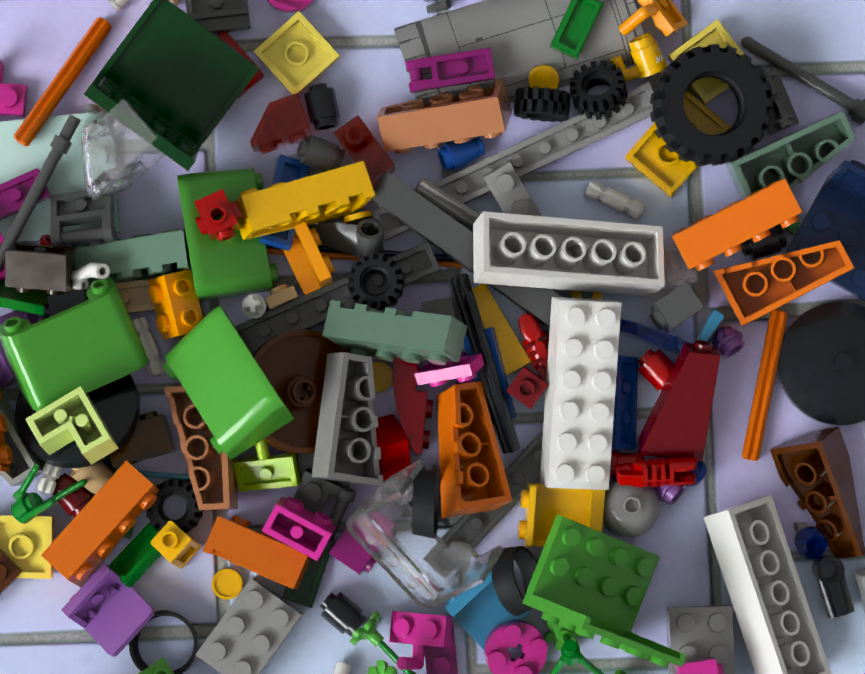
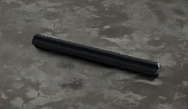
[450,273,520,454]

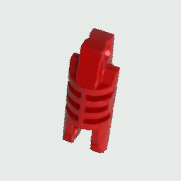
[517,312,549,381]
[616,457,697,488]

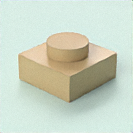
[265,284,299,310]

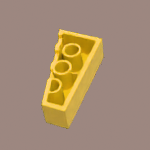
[235,161,375,240]

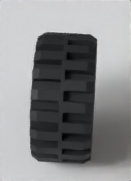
[650,44,774,166]

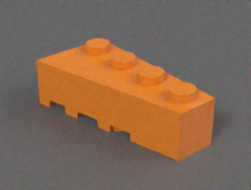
[672,177,802,271]
[713,240,855,326]
[437,381,513,519]
[41,460,159,587]

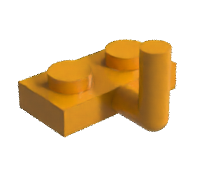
[618,0,688,37]

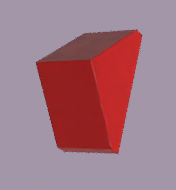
[376,414,411,481]

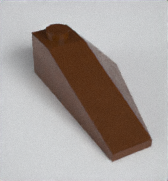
[770,427,865,559]

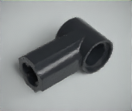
[812,554,855,618]

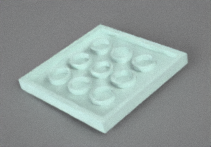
[0,112,121,243]

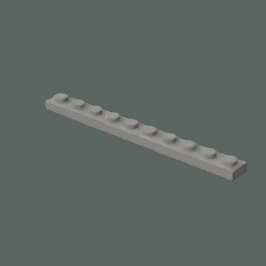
[371,82,654,241]

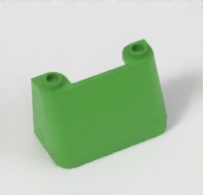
[177,168,279,302]
[0,277,148,411]
[163,306,294,460]

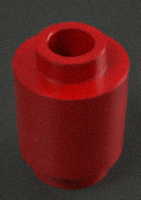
[637,348,674,391]

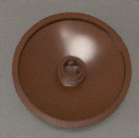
[253,329,350,454]

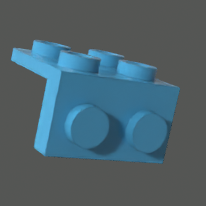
[444,565,530,650]

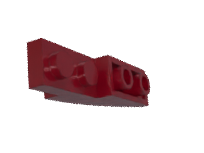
[393,358,433,455]

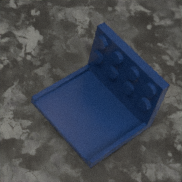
[785,160,865,301]

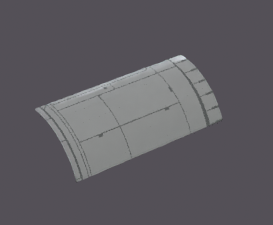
[394,0,644,103]

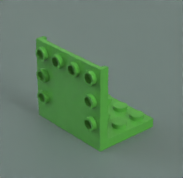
[522,514,686,668]

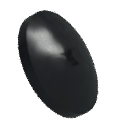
[777,302,865,426]
[15,374,140,468]

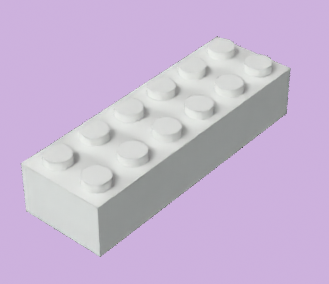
[473,211,665,297]
[540,297,621,490]
[703,495,832,674]

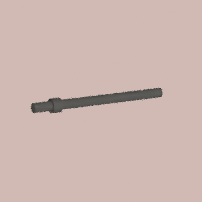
[0,114,81,272]

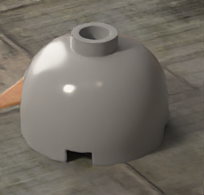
[603,478,660,537]

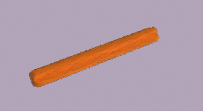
[14,17,112,147]
[742,310,788,461]

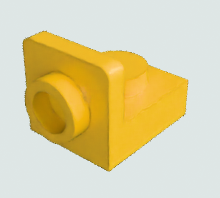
[150,521,202,569]

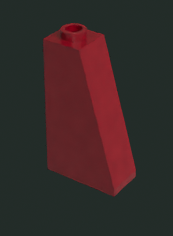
[637,340,721,462]

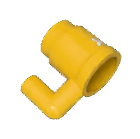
[610,33,668,83]

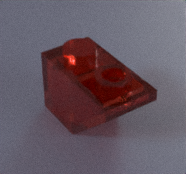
[250,93,312,154]
[333,115,396,187]

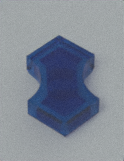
[619,319,689,354]

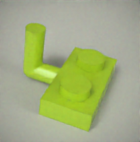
[233,440,301,492]

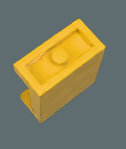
[518,482,605,548]

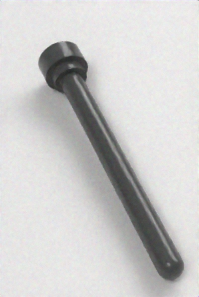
[741,37,865,126]

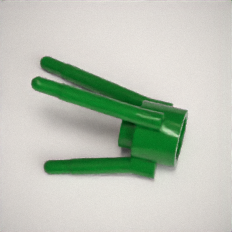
[11,464,87,524]

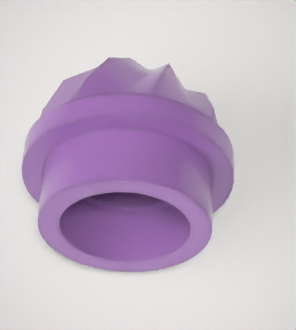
[713,326,745,358]
[654,484,686,505]

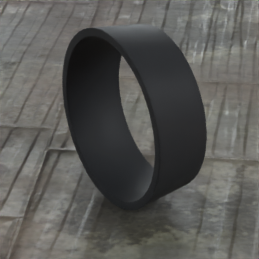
[412,469,440,539]
[491,546,538,616]
[129,610,198,674]

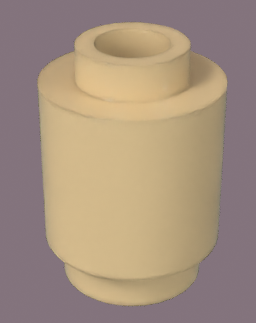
[70,461,114,494]

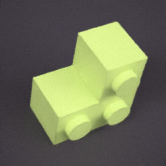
[25,386,119,465]

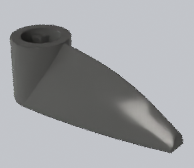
[308,218,384,257]

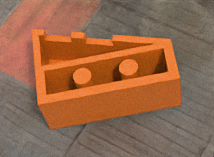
[203,515,311,590]

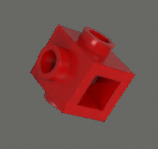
[194,189,243,242]

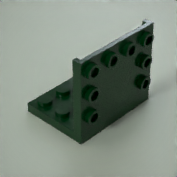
[84,0,259,171]

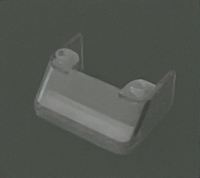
[81,99,165,200]
[346,459,504,608]

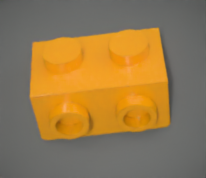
[282,221,335,295]
[148,270,203,340]

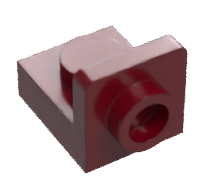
[506,367,548,409]

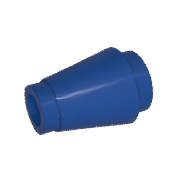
[437,137,485,171]

